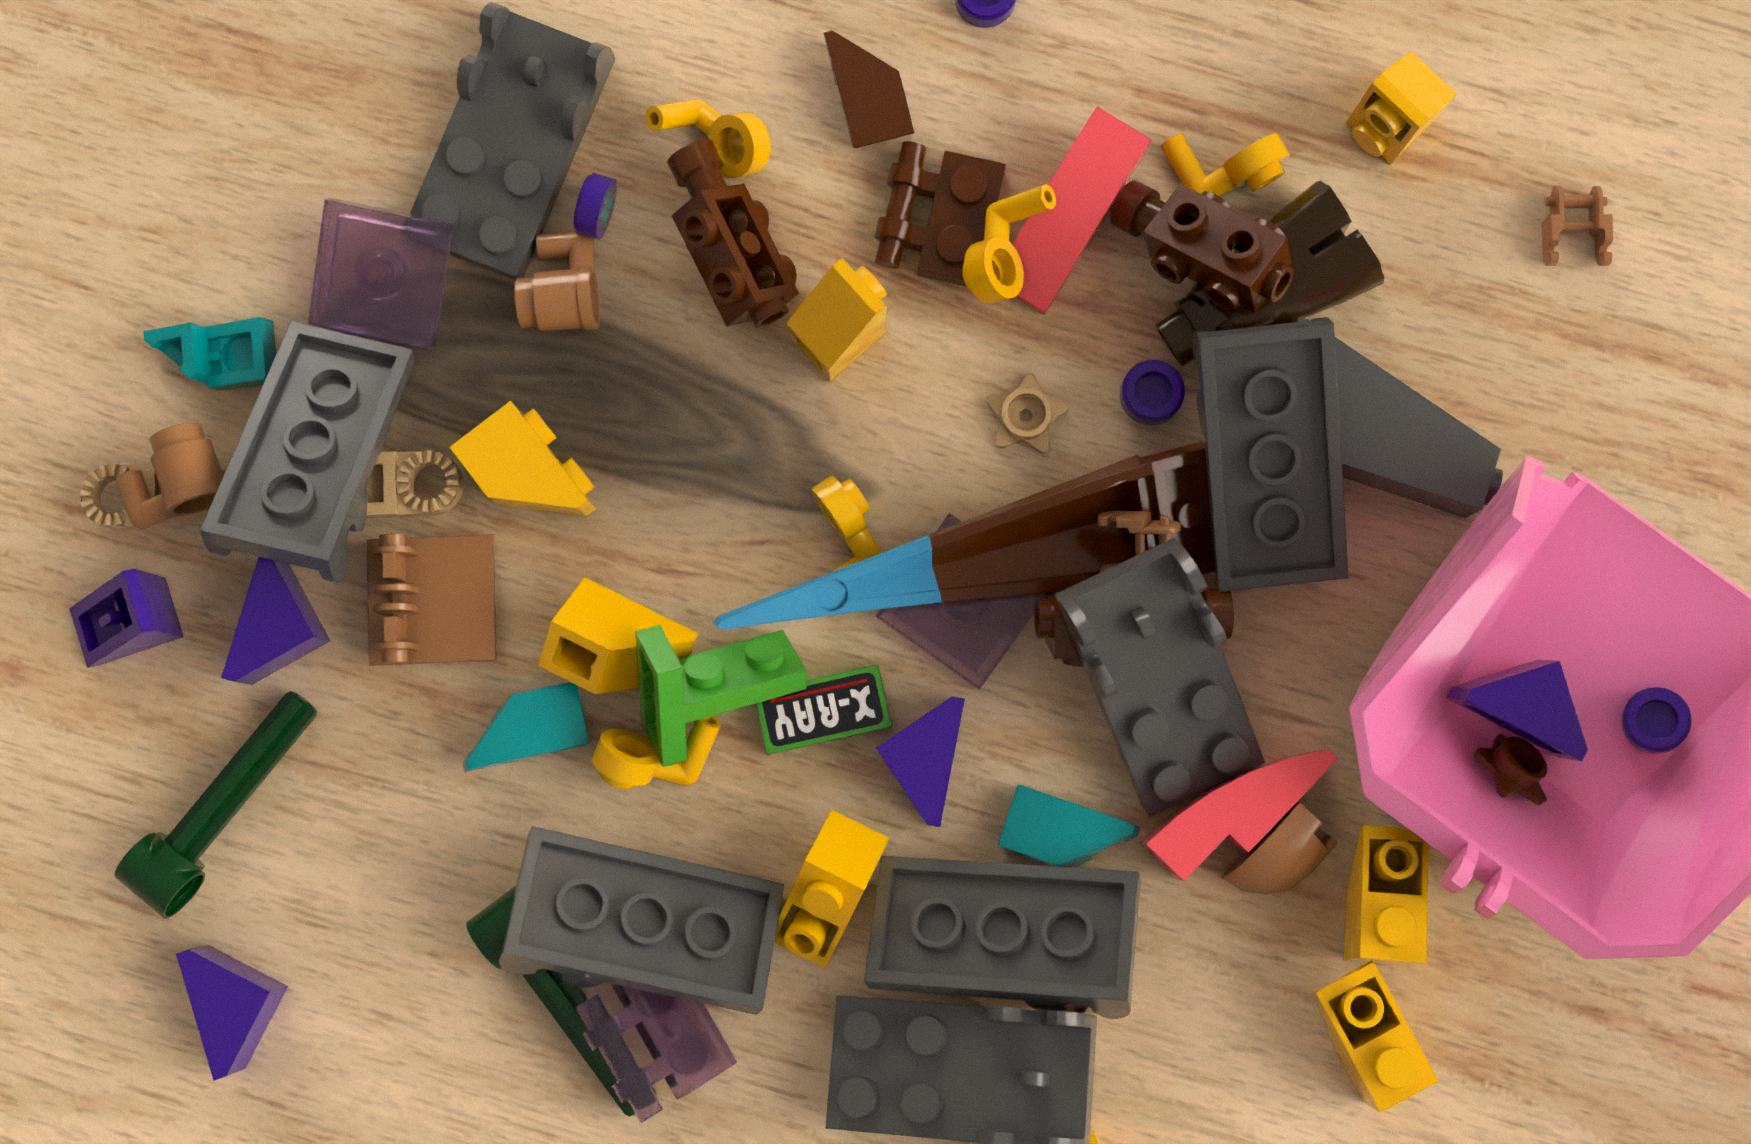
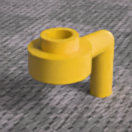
[645,99,771,178]
[1161,133,1290,197]
[962,184,1056,305]
[810,475,882,572]
[592,716,721,789]

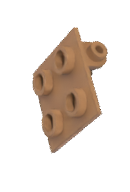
[367,533,497,666]

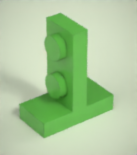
[635,625,807,767]

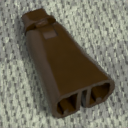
[1155,180,1384,366]

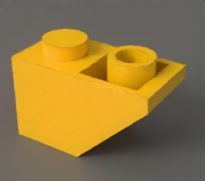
[1346,51,1457,165]
[786,258,887,382]
[449,400,596,516]
[537,577,699,694]
[774,809,890,969]
[1343,825,1429,965]
[1314,961,1439,1113]

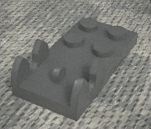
[402,2,615,281]
[1192,317,1349,592]
[200,321,415,583]
[1054,538,1265,817]
[499,826,784,1015]
[864,856,1141,1019]
[825,995,1097,1144]

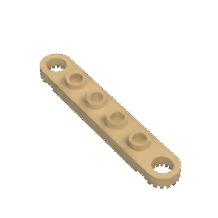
[79,450,464,529]

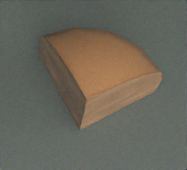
[1221,802,1338,894]

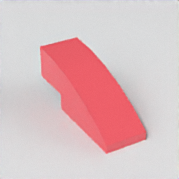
[1012,106,1151,315]
[1139,749,1339,881]

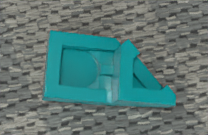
[143,317,276,391]
[463,682,590,772]
[997,784,1140,867]

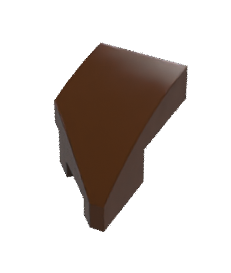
[823,30,914,149]

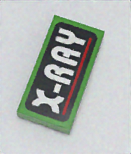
[756,665,892,755]

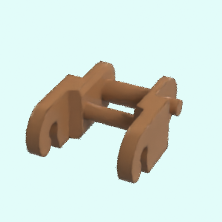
[1542,186,1613,266]
[1098,511,1181,573]

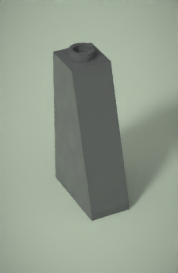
[1294,317,1503,518]

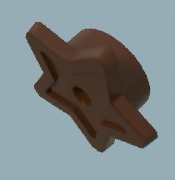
[1473,733,1547,805]

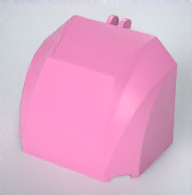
[1349,456,1751,959]

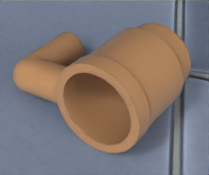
[515,231,600,332]
[116,423,223,529]

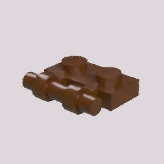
[874,141,1006,287]

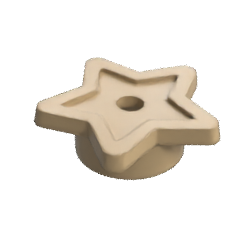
[986,373,1068,453]

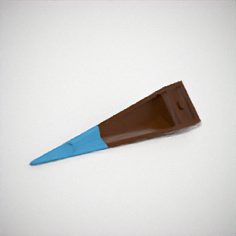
[713,442,1214,630]

